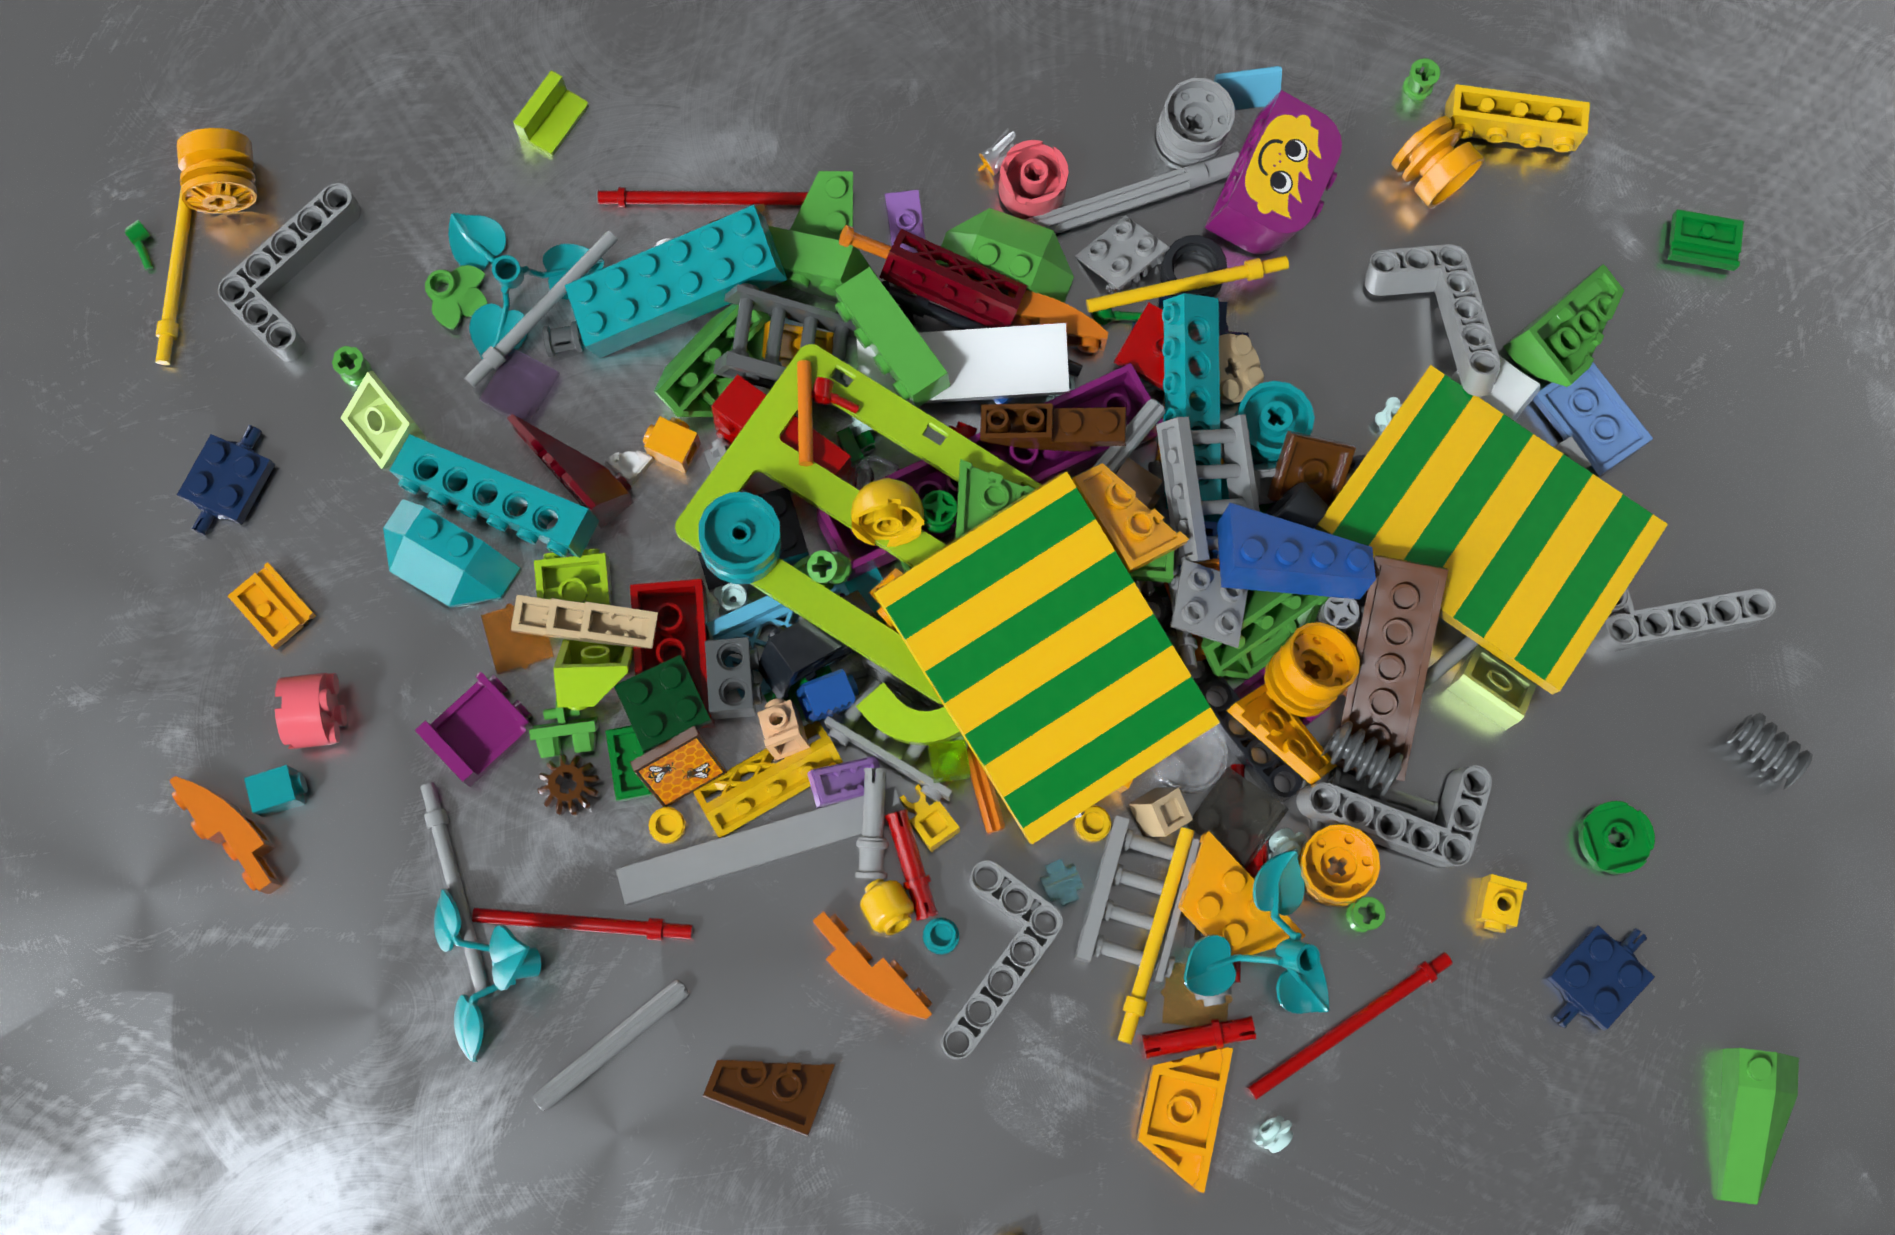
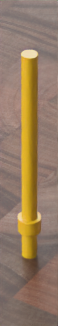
[155,186,192,365]
[1086,255,1289,313]
[1117,827,1195,1045]

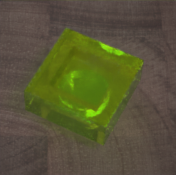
[928,739,971,783]

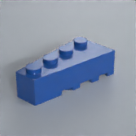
[1217,503,1376,599]

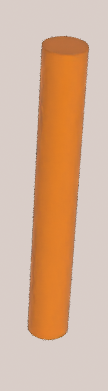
[797,360,813,466]

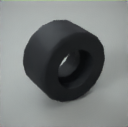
[1265,482,1327,529]

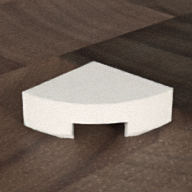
[604,451,654,486]

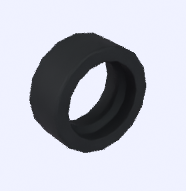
[1160,235,1227,297]

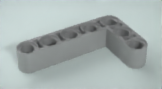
[218,183,361,362]
[1365,244,1501,397]
[1596,587,1776,651]
[1296,765,1492,868]
[941,860,1063,1060]

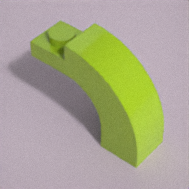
[856,682,962,745]

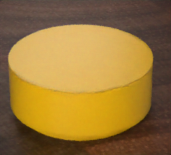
[1074,805,1111,843]
[649,807,686,845]

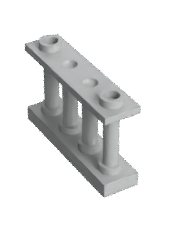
[1156,414,1260,566]
[824,657,969,802]
[1074,815,1200,984]

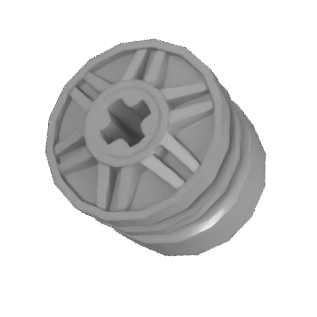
[1156,78,1235,166]

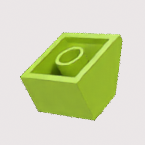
[553,639,634,710]

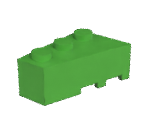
[769,226,877,303]

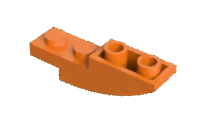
[1008,290,1108,353]
[169,776,282,894]
[813,911,933,1020]

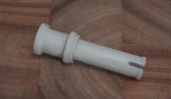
[1327,767,1438,823]
[855,768,889,879]

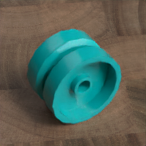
[1234,380,1315,465]
[699,492,781,584]

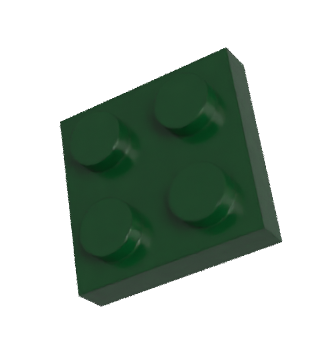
[614,655,712,753]

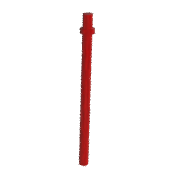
[598,187,808,208]
[1247,952,1453,1100]

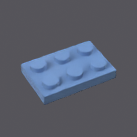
[1533,362,1653,477]

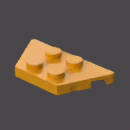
[1178,831,1306,955]
[1136,1047,1233,1193]

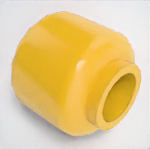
[860,879,914,935]

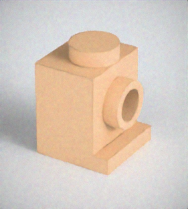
[757,698,810,761]

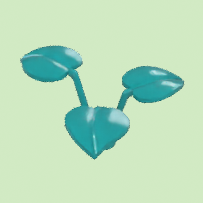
[448,213,605,359]
[1184,850,1330,1014]
[434,889,541,1062]

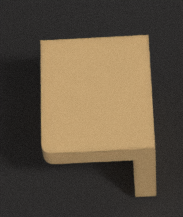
[1128,787,1193,837]

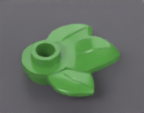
[425,265,488,330]

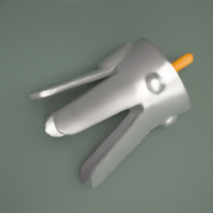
[978,128,1016,176]

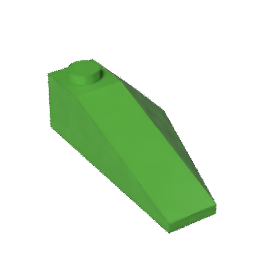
[1503,264,1624,387]
[1717,1048,1799,1205]

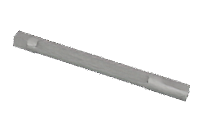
[1024,150,1239,234]

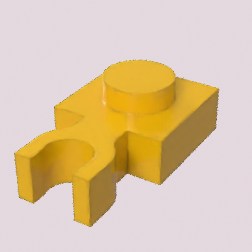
[899,784,960,852]

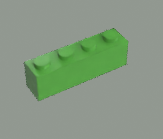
[835,267,950,408]

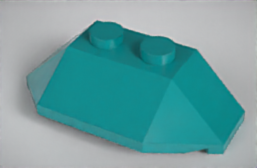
[383,499,522,608]

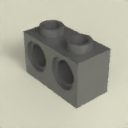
[705,637,762,720]

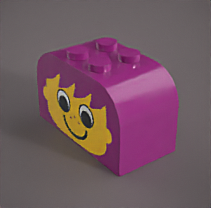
[1204,90,1342,254]

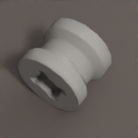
[1318,597,1359,633]

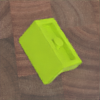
[513,70,589,156]

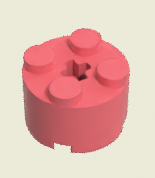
[999,140,1069,220]
[275,673,347,749]

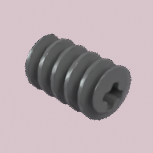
[1725,713,1813,789]
[1320,720,1403,797]

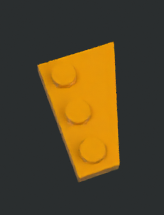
[1072,463,1189,573]
[1226,684,1337,785]

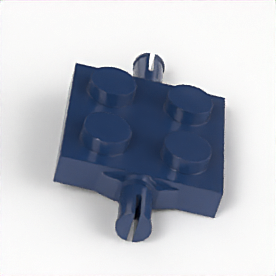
[177,425,275,536]
[1547,925,1655,1031]

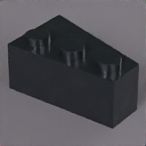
[757,590,880,699]

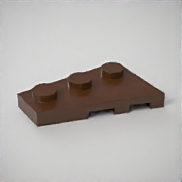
[703,1060,835,1137]

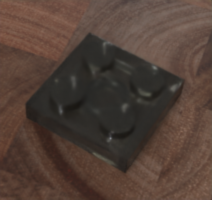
[1186,767,1289,869]

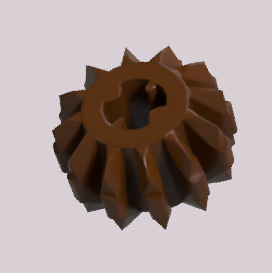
[538,754,601,816]

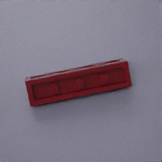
[879,229,1027,328]

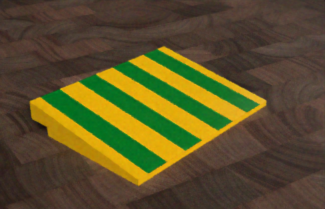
[1314,365,1668,695]
[873,472,1220,844]

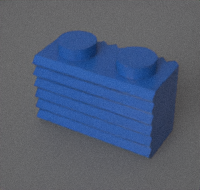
[796,669,859,725]

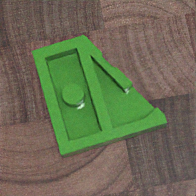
[790,171,853,240]

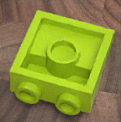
[534,549,612,605]

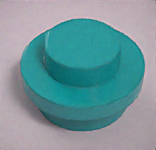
[923,917,959,955]

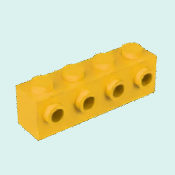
[1444,84,1590,152]

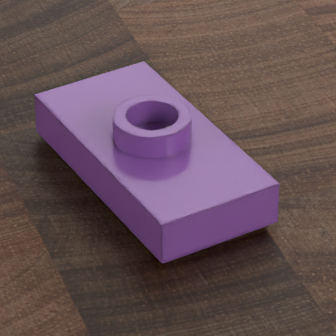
[885,190,926,253]
[807,756,887,808]

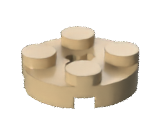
[1219,334,1264,404]

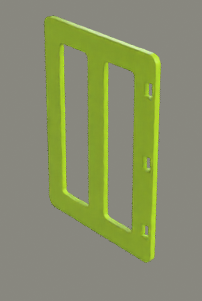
[675,344,1041,705]

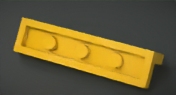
[693,721,843,838]

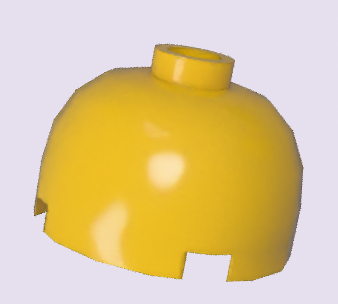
[851,478,924,547]

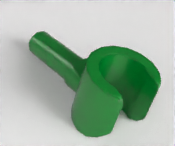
[125,220,154,271]
[1092,308,1142,326]

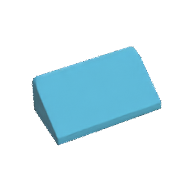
[1214,66,1282,110]

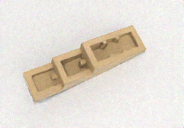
[511,595,658,649]

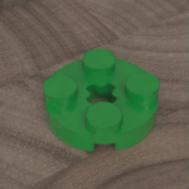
[1578,801,1655,875]

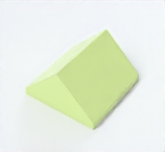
[341,371,426,469]
[1447,645,1537,730]

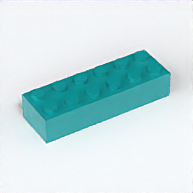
[565,205,787,358]

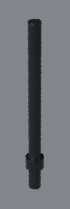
[888,286,1083,378]

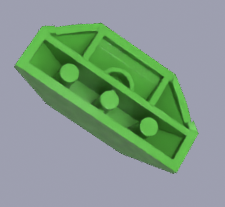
[936,208,1074,303]
[654,304,771,417]
[1201,590,1328,679]

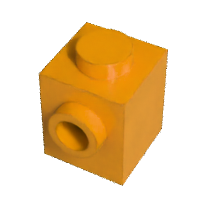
[643,416,701,474]

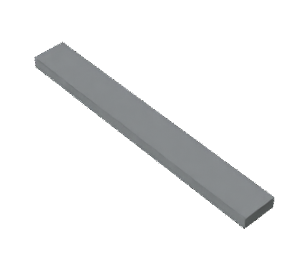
[615,786,902,905]

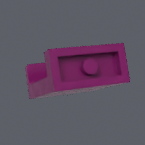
[415,671,533,787]

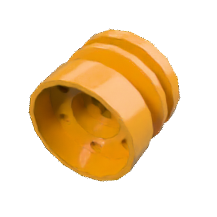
[1391,116,1485,208]
[177,128,257,214]
[1264,622,1360,717]
[1298,825,1380,907]

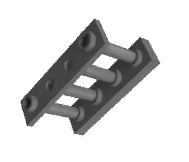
[713,283,857,407]

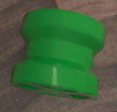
[922,490,957,533]

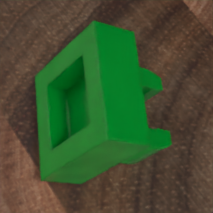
[836,427,876,473]

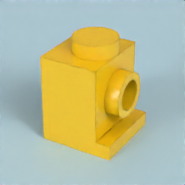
[1473,874,1527,933]

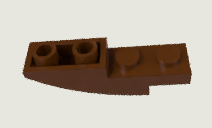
[980,403,1127,451]

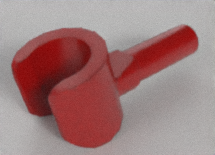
[812,377,860,414]

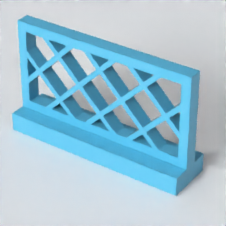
[706,566,856,699]

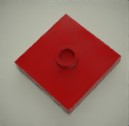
[1114,302,1164,391]

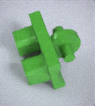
[529,700,600,758]

